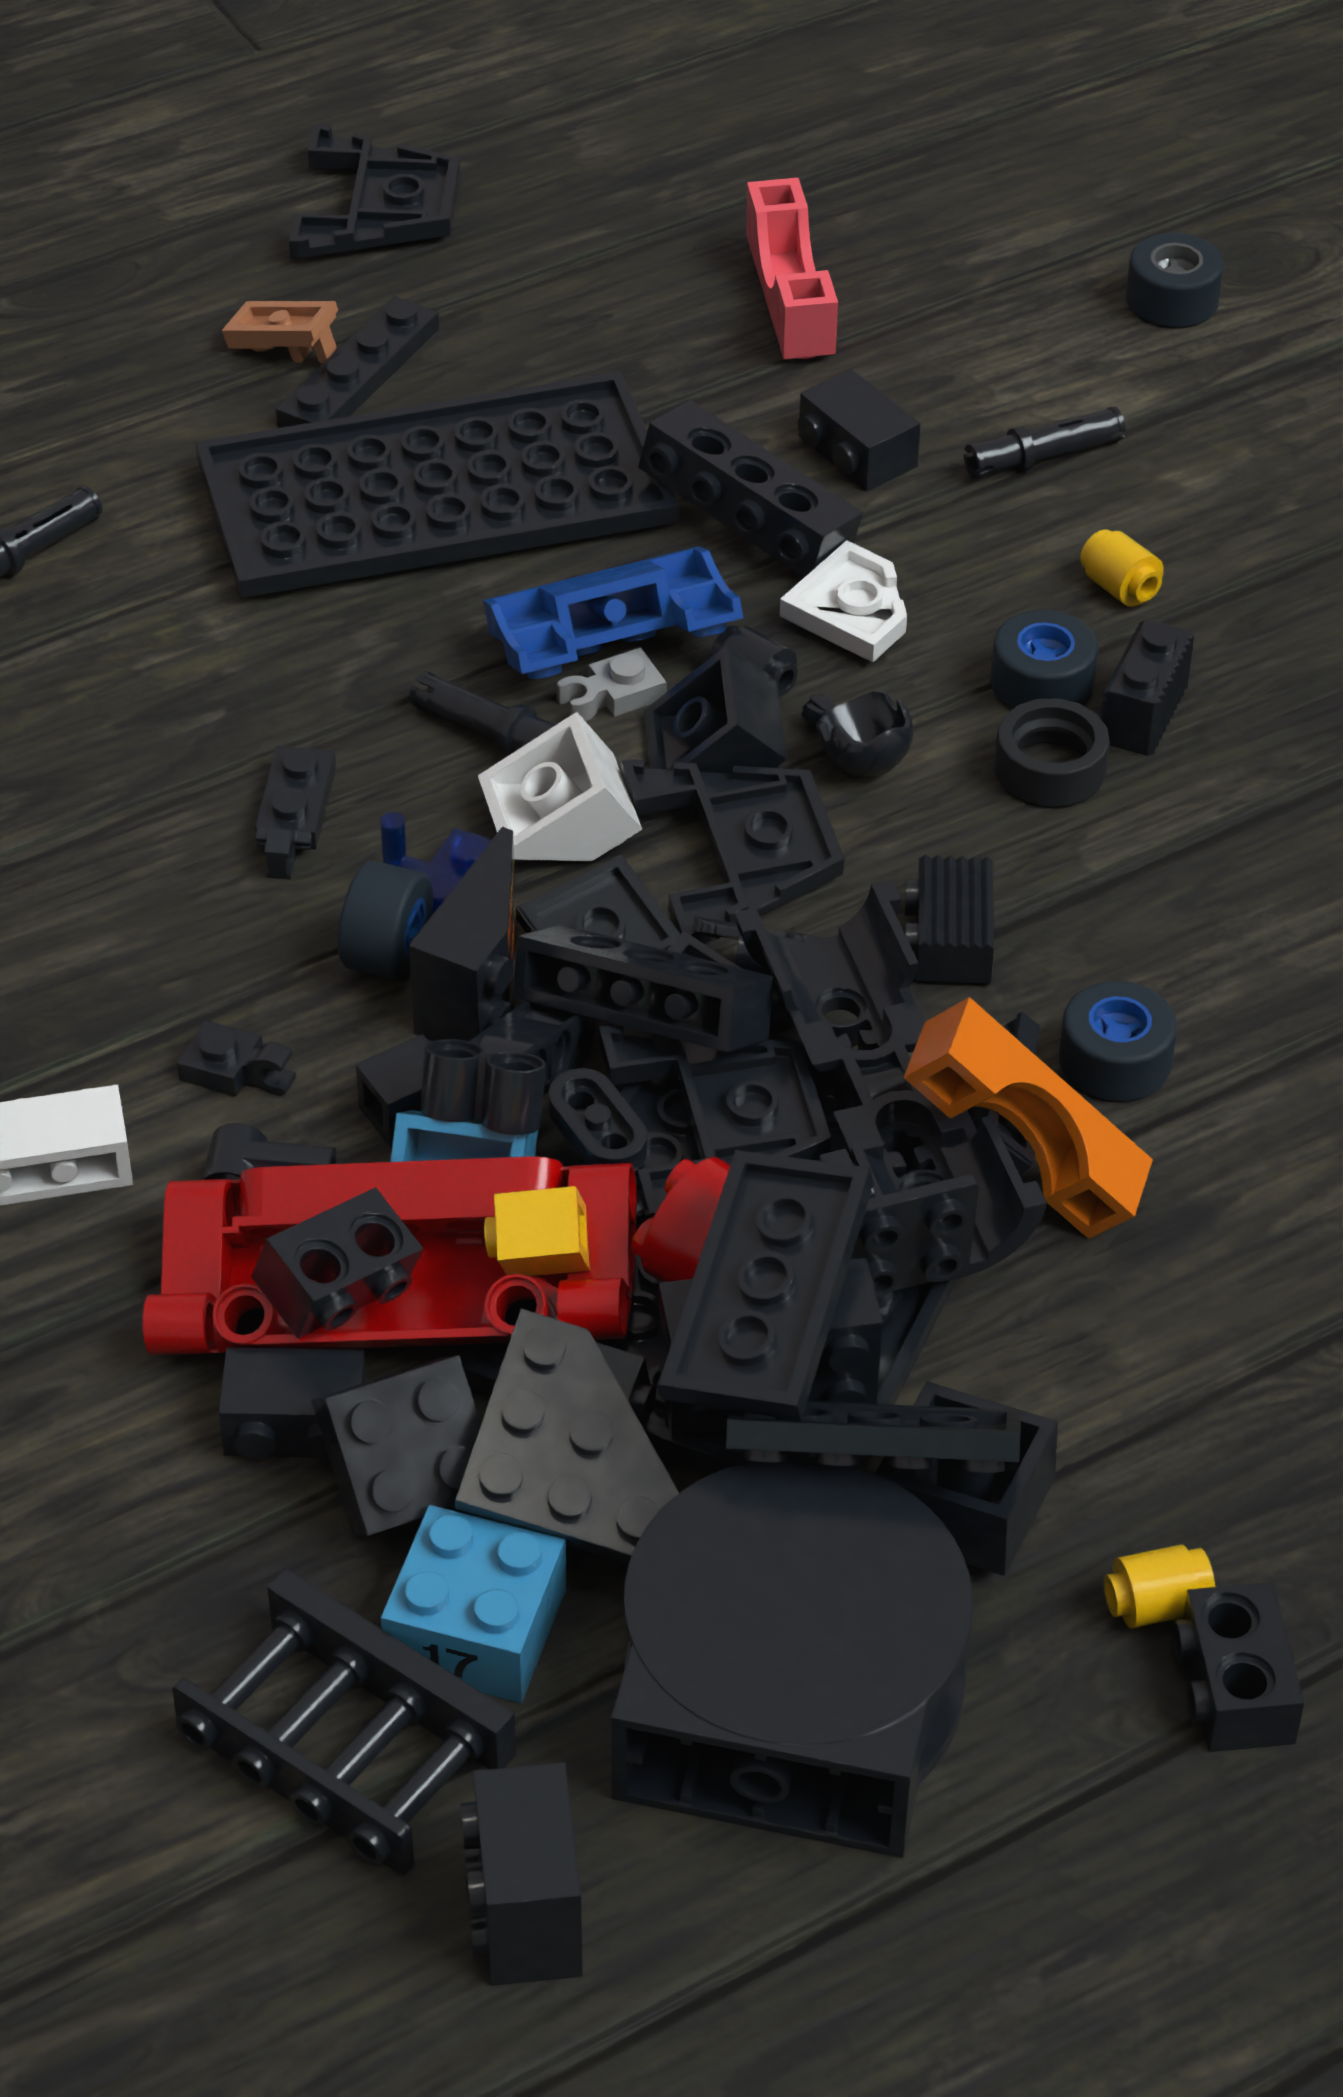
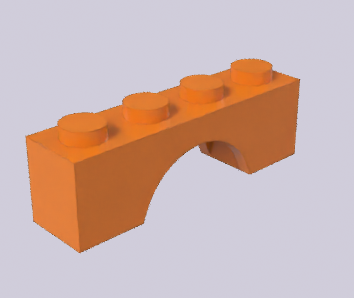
[904,997,1153,1239]

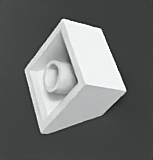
[478,712,642,861]

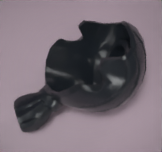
[801,691,914,778]

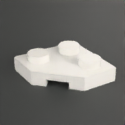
[780,540,907,662]

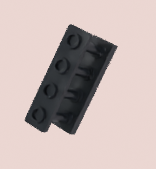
[172,1569,516,1876]

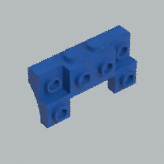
[482,546,743,679]

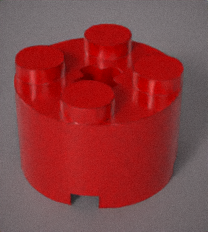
[631,1157,730,1283]

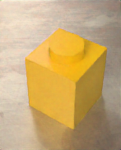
[484,1186,590,1276]

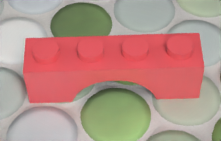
[746,178,838,359]

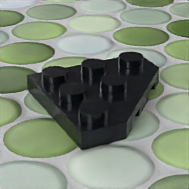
[454,1309,679,1564]

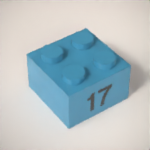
[381,1505,567,1704]

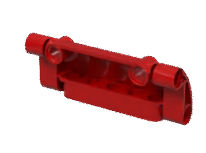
[143,1157,637,1355]

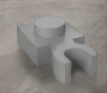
[557,647,667,721]

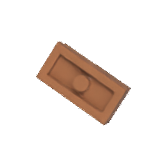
[222,301,338,363]

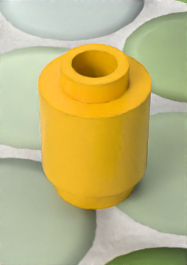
[1080,529,1163,607]
[1103,1544,1215,1629]

